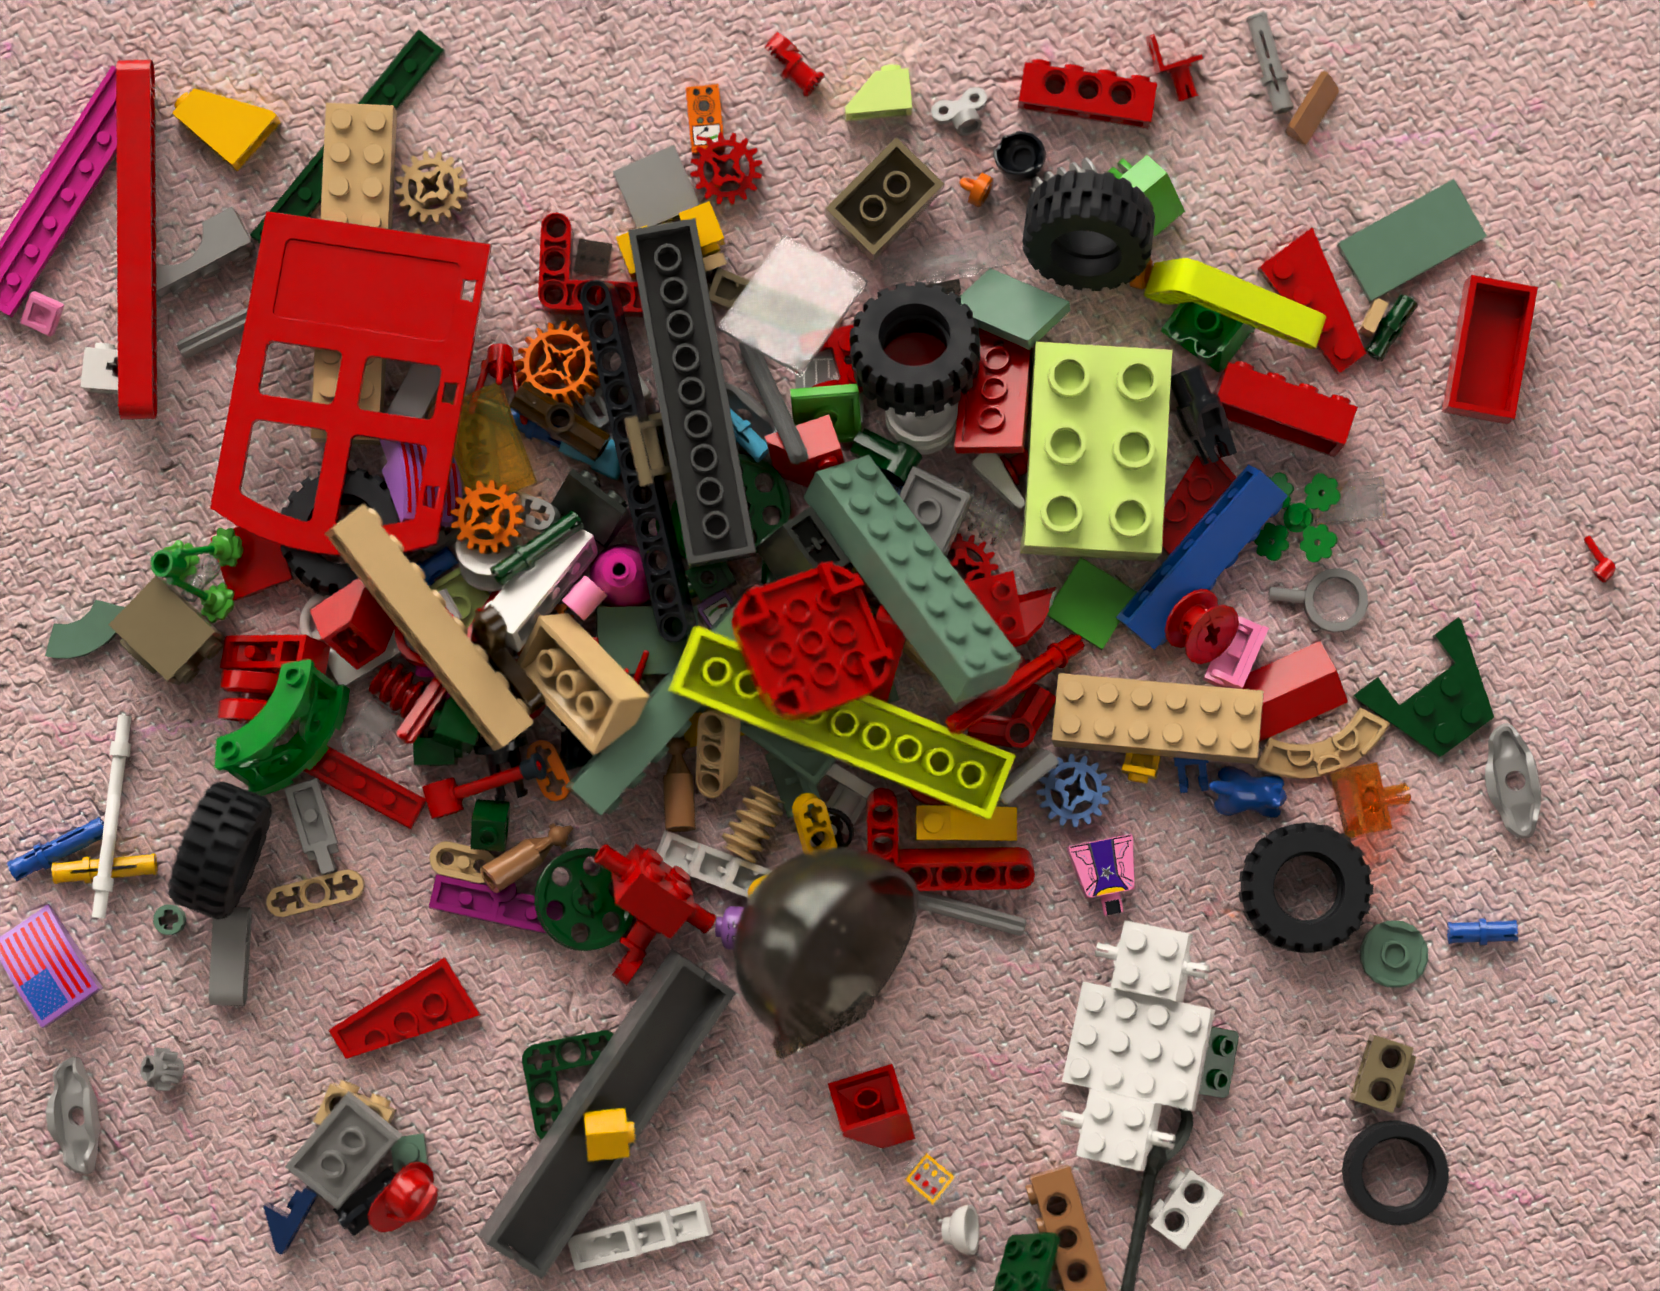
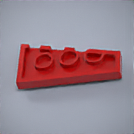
[328,957,481,1059]

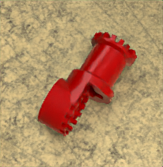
[764,32,825,98]
[612,917,661,986]

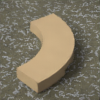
[1254,708,1390,779]

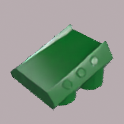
[1161,302,1255,372]

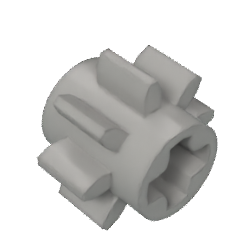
[141,1048,184,1091]

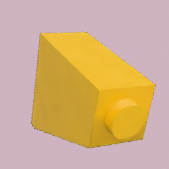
[172,88,282,172]

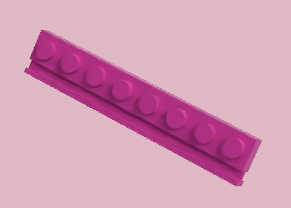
[0,65,117,318]

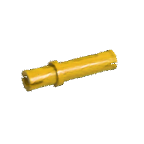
[52,853,158,884]

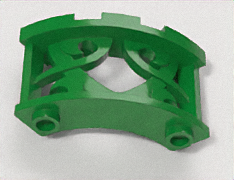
[215,659,350,796]

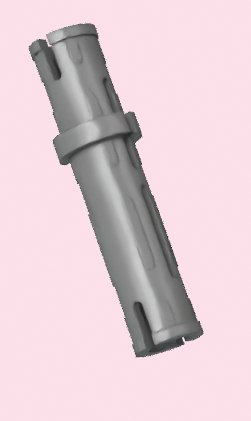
[1246,12,1294,114]

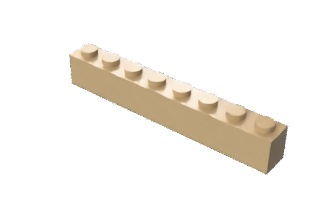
[324,504,534,751]

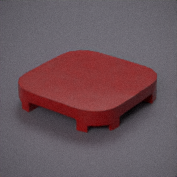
[731,562,894,721]

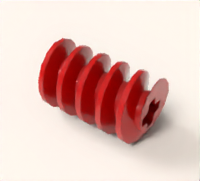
[369,662,446,731]

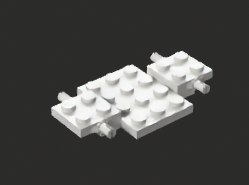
[1060,920,1215,1171]

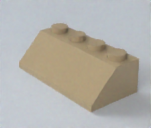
[517,613,650,754]

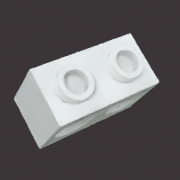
[1148,1168,1224,1250]

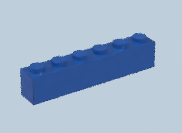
[1116,464,1288,650]

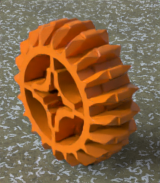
[515,321,601,409]

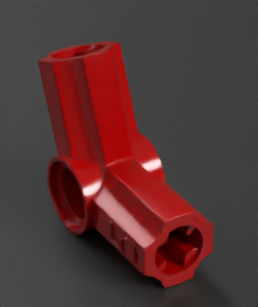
[967,684,1056,750]

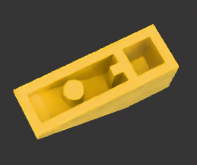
[915,805,1017,841]

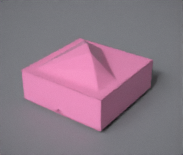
[20,291,65,337]

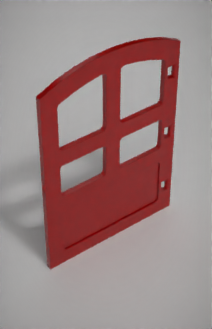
[210,211,492,556]

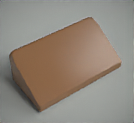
[1285,70,1339,145]

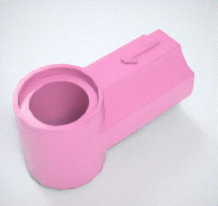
[562,576,607,621]

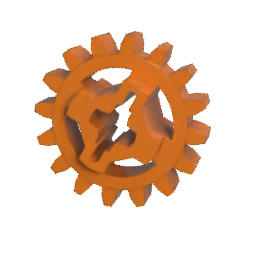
[451,480,526,555]

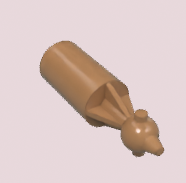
[663,737,696,832]
[480,823,573,893]

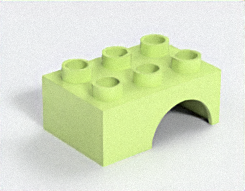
[1020,342,1172,562]

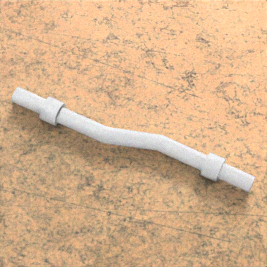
[92,715,132,919]

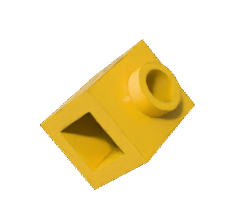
[584,1108,635,1161]

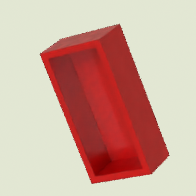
[1442,275,1538,425]
[1215,361,1358,457]

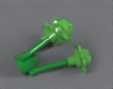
[151,528,243,623]

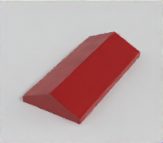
[1242,641,1348,742]

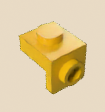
[1121,753,1161,784]

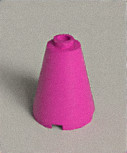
[589,544,650,607]

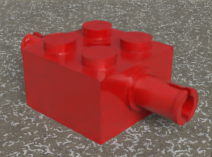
[594,843,716,939]

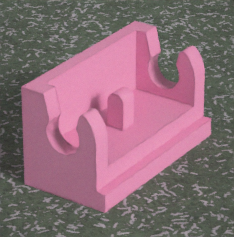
[1202,616,1269,689]

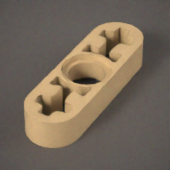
[266,870,365,917]

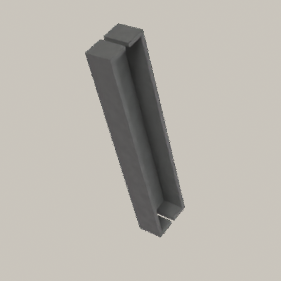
[479,949,736,1279]

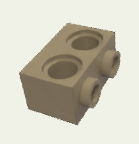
[1349,1034,1416,1113]

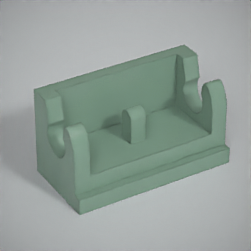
[765,752,821,818]

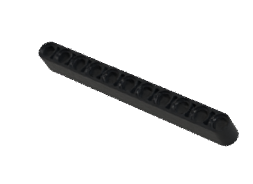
[581,280,696,642]

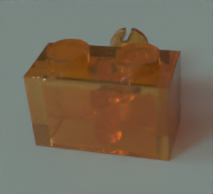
[1330,762,1411,839]

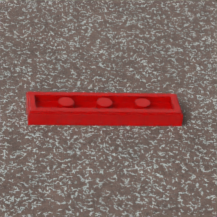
[303,745,426,830]

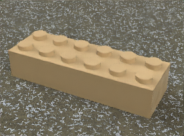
[1052,673,1263,765]

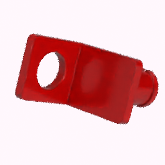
[1145,34,1203,102]

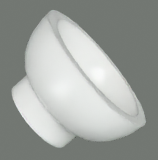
[942,1205,979,1255]

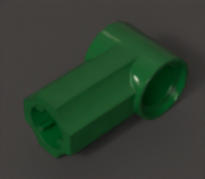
[850,428,922,486]

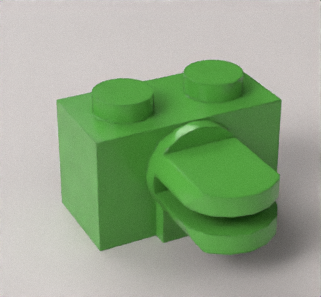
[1107,155,1185,237]

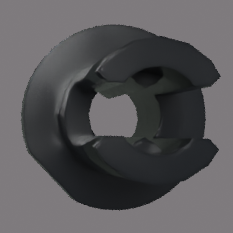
[473,732,528,801]

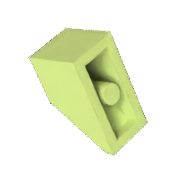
[845,64,912,121]

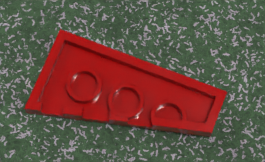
[1258,227,1366,375]

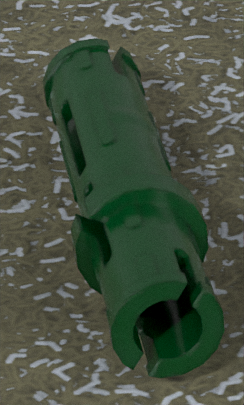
[490,510,584,586]

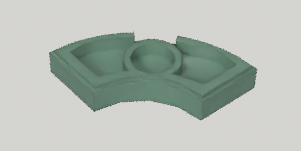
[45,600,125,659]

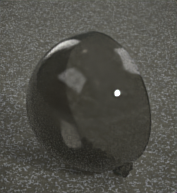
[733,847,919,1059]

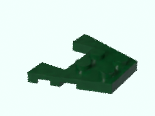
[1352,617,1494,758]

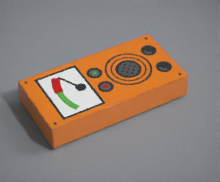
[685,84,725,155]

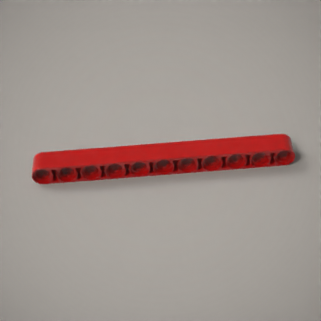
[116,59,158,420]

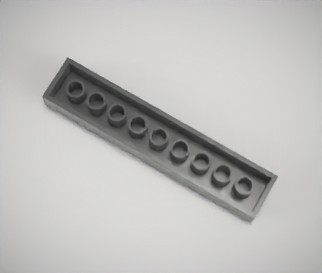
[628,218,756,568]

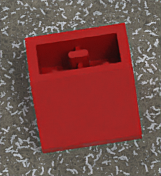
[310,578,395,670]

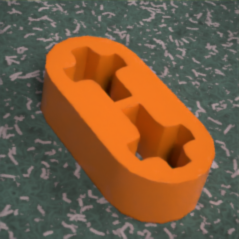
[526,740,571,802]

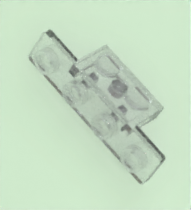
[880,230,1017,287]

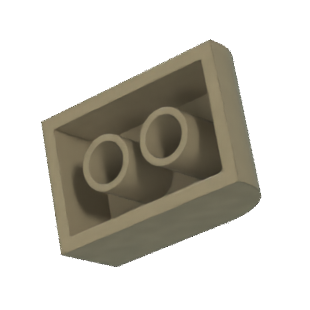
[825,137,944,262]

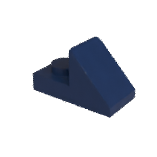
[263,1186,319,1255]

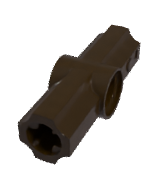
[510,382,611,462]

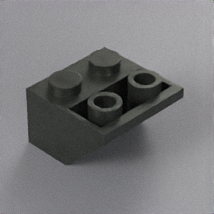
[551,469,630,549]
[755,506,850,581]

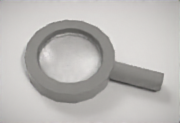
[1268,568,1368,633]

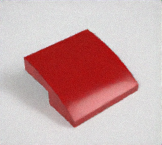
[210,526,294,602]

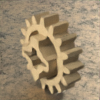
[395,151,469,225]

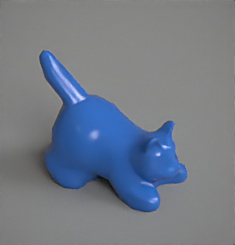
[1209,766,1287,818]

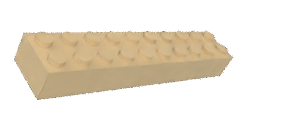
[311,103,397,445]

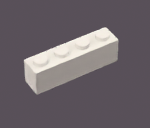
[484,518,599,652]

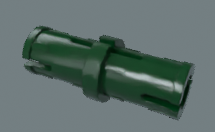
[1365,294,1418,362]

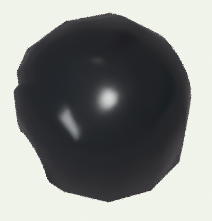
[993,131,1046,182]

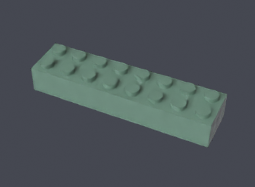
[803,455,1022,703]
[565,585,757,816]

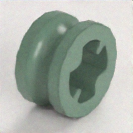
[153,904,186,935]

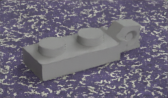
[284,778,339,875]

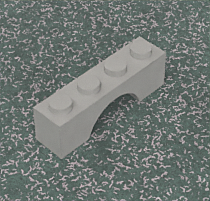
[112,207,256,305]

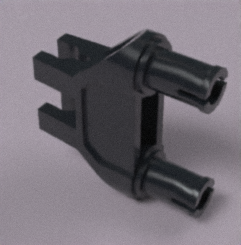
[1171,365,1237,465]

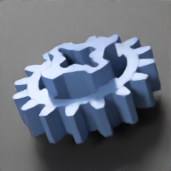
[1036,754,1110,828]

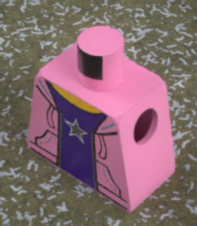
[1066,834,1134,916]

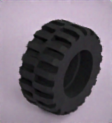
[1022,169,1155,291]
[850,282,980,417]
[280,467,407,597]
[168,781,272,920]
[1239,823,1373,953]

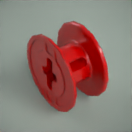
[1165,589,1239,664]

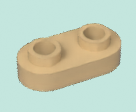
[429,841,495,883]

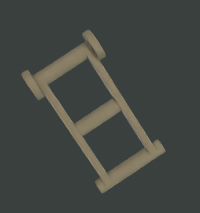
[624,412,673,486]

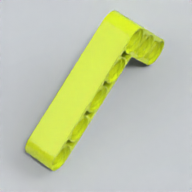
[1143,258,1326,349]

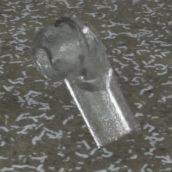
[181,555,221,602]

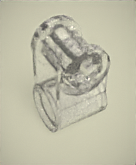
[341,695,400,760]

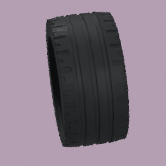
[1342,1121,1449,1225]

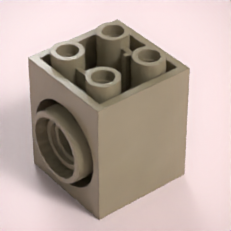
[109,576,225,686]

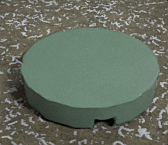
[1360,920,1428,988]

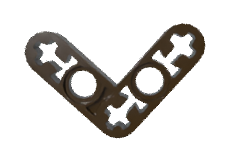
[471,604,546,714]

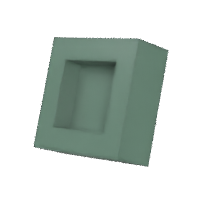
[391,1133,429,1172]

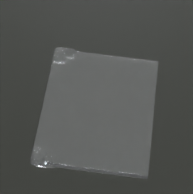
[717,235,868,376]

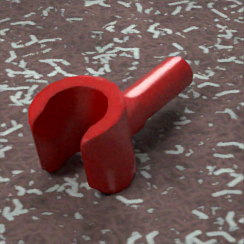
[1583,535,1616,583]

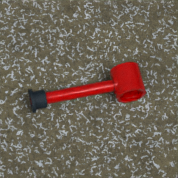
[422,753,547,820]

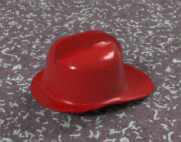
[368,1162,438,1233]

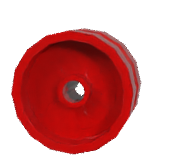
[217,670,293,725]

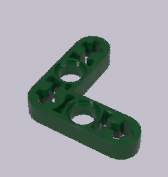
[522,1030,614,1140]

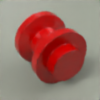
[999,446,1028,486]

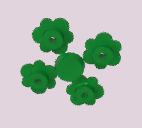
[1254,472,1341,563]

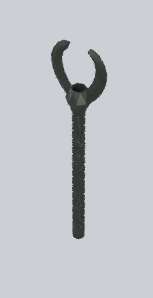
[1120,1108,1193,1291]

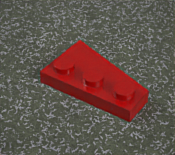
[1162,453,1237,556]

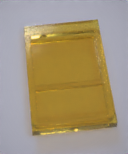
[449,383,537,502]

